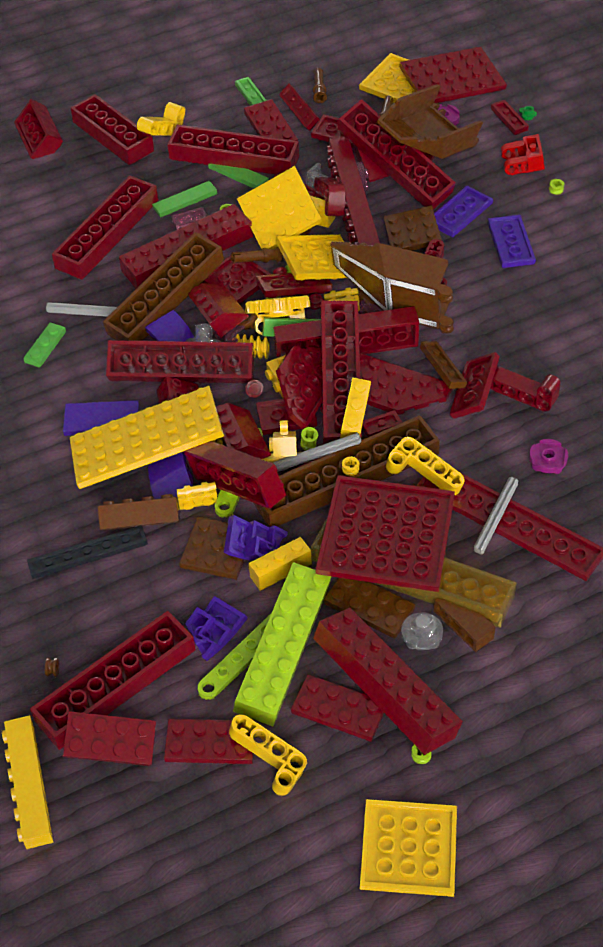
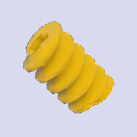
[232,334,270,359]

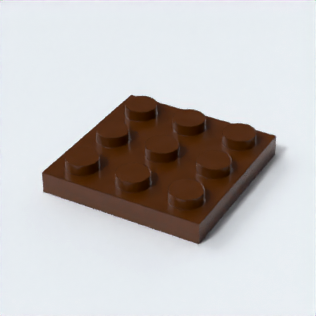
[383,205,441,251]
[179,517,245,580]

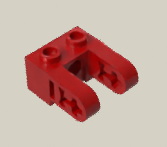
[501,134,545,175]

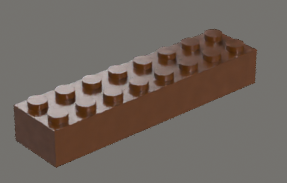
[103,232,224,341]

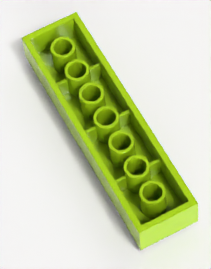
[233,562,331,727]

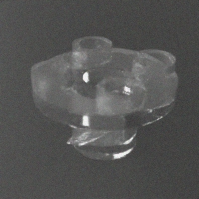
[186,323,221,342]
[402,612,443,650]

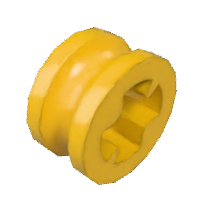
[342,456,359,476]

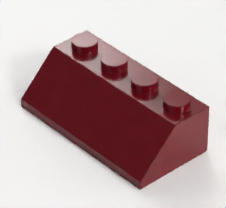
[14,99,63,159]
[188,283,249,338]
[216,403,271,459]

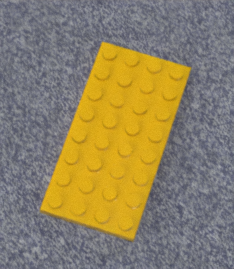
[70,386,224,489]

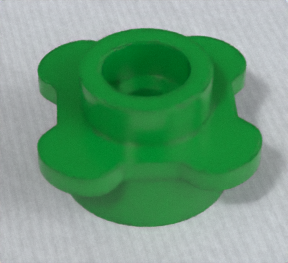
[519,106,537,120]

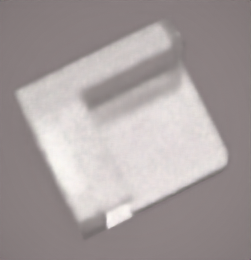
[306,163,328,188]

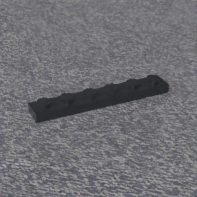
[27,526,148,580]

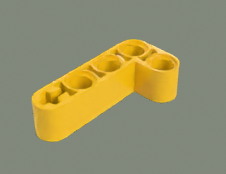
[137,102,185,136]
[386,437,464,495]
[229,715,307,796]

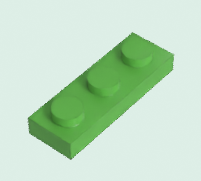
[24,323,66,367]

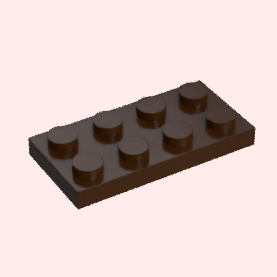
[324,578,415,639]

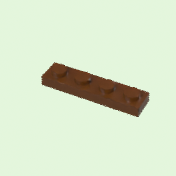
[419,341,467,389]

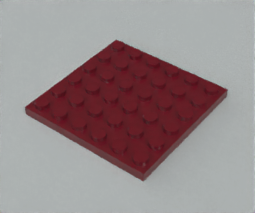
[316,475,455,592]

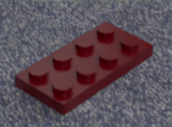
[244,99,298,141]
[256,273,332,298]
[450,352,500,419]
[291,674,384,742]
[63,711,156,766]
[164,719,254,764]

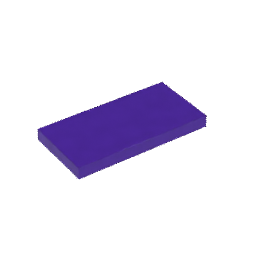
[434,186,493,238]
[487,215,536,268]
[63,400,139,436]

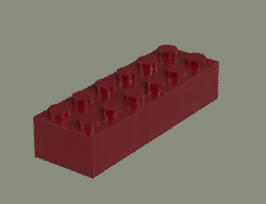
[70,94,154,165]
[183,441,286,509]

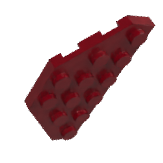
[276,346,322,429]
[359,353,453,415]

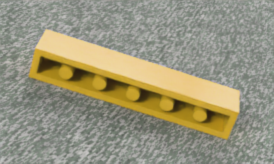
[2,715,53,849]

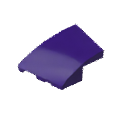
[145,310,197,342]
[148,451,193,499]
[224,515,288,561]
[185,596,248,661]

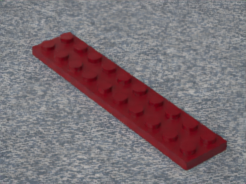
[416,470,603,581]

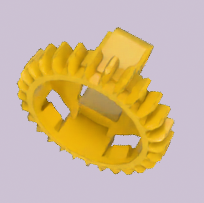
[245,295,310,335]

